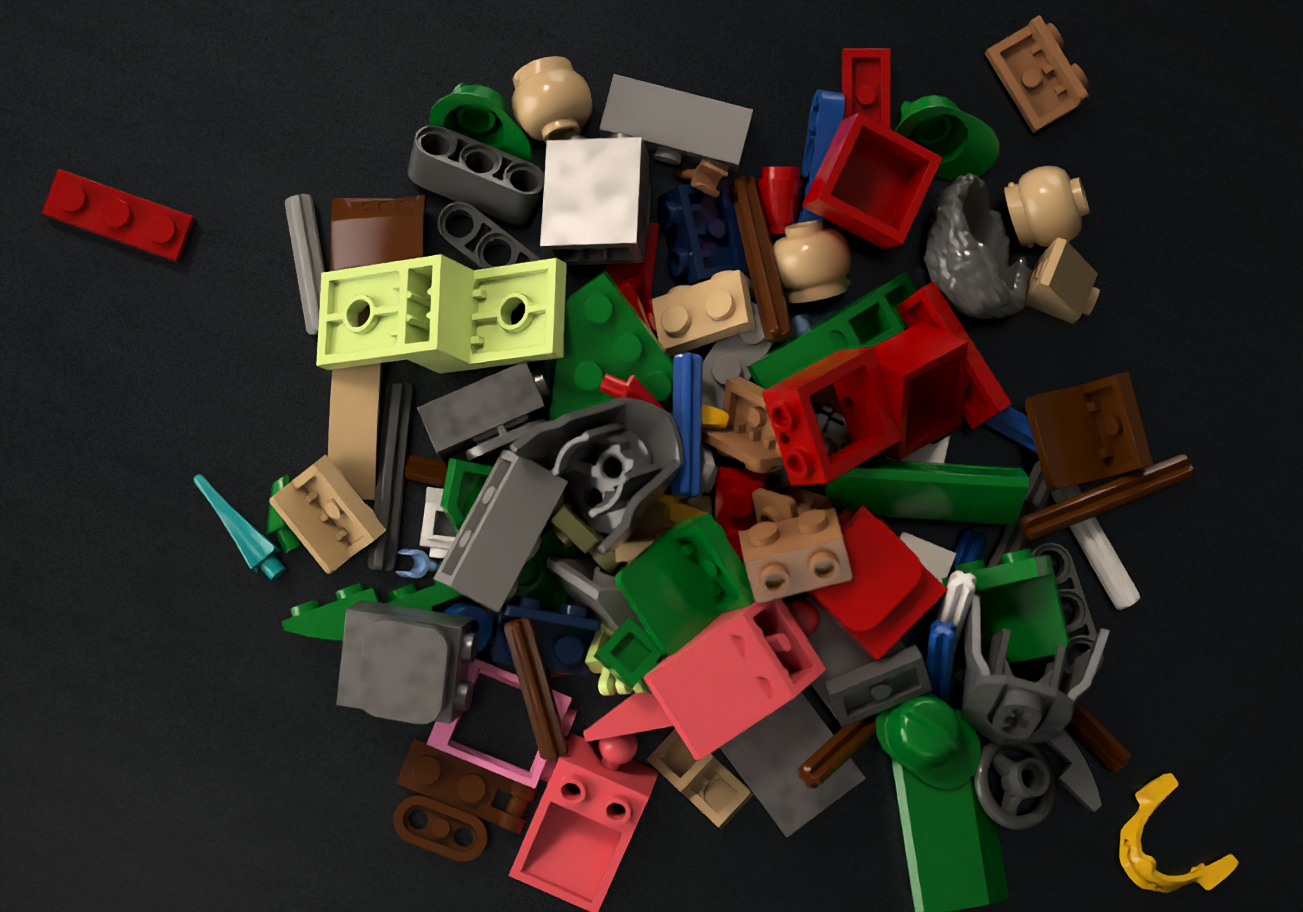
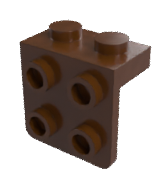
[1025,372,1153,491]

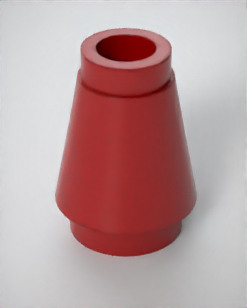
[757,167,805,234]

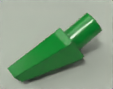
[266,474,302,554]

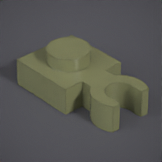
[550,494,621,574]

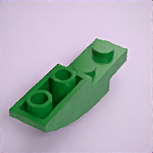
[746,271,917,389]
[281,576,466,641]

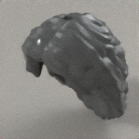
[923,173,1032,319]

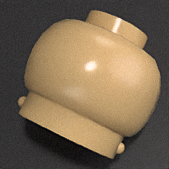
[512,56,593,144]
[1005,166,1090,248]
[773,220,852,303]

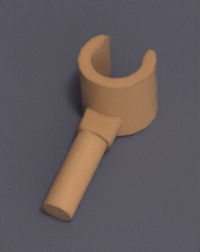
[673,161,728,198]

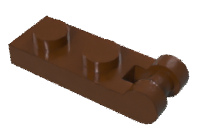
[395,738,539,834]

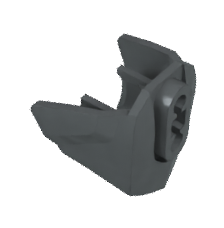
[509,397,684,555]
[961,593,1110,746]

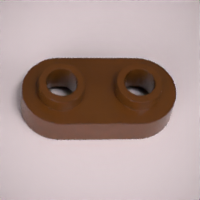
[393,795,488,862]

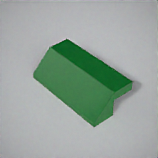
[819,459,1030,525]
[891,708,1009,912]

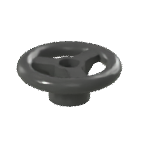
[974,741,1056,830]

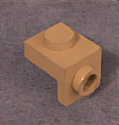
[752,486,832,524]

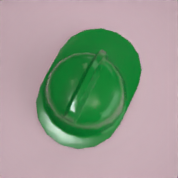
[429,82,532,162]
[895,95,999,181]
[875,692,981,789]

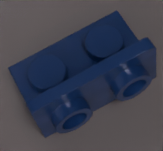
[657,179,749,286]
[489,595,601,677]

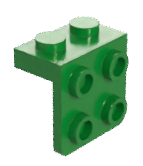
[615,513,756,656]
[941,548,1070,664]

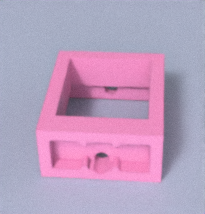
[427,658,578,789]

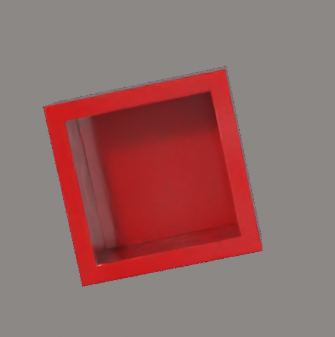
[802,112,943,250]
[874,321,968,461]

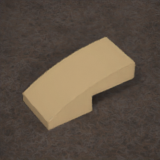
[646,729,754,830]

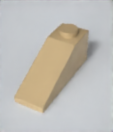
[1026,237,1100,324]

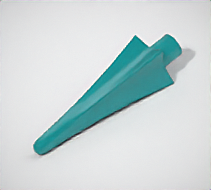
[194,474,286,581]

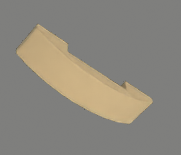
[328,309,383,500]

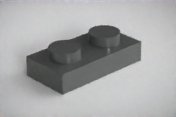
[824,645,932,728]

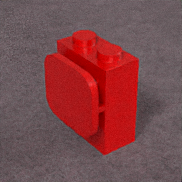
[804,506,948,661]

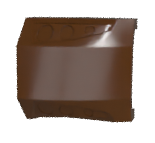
[330,195,426,271]

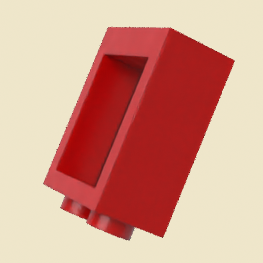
[761,347,902,486]

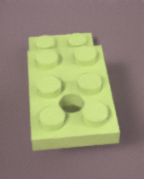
[316,254,566,374]

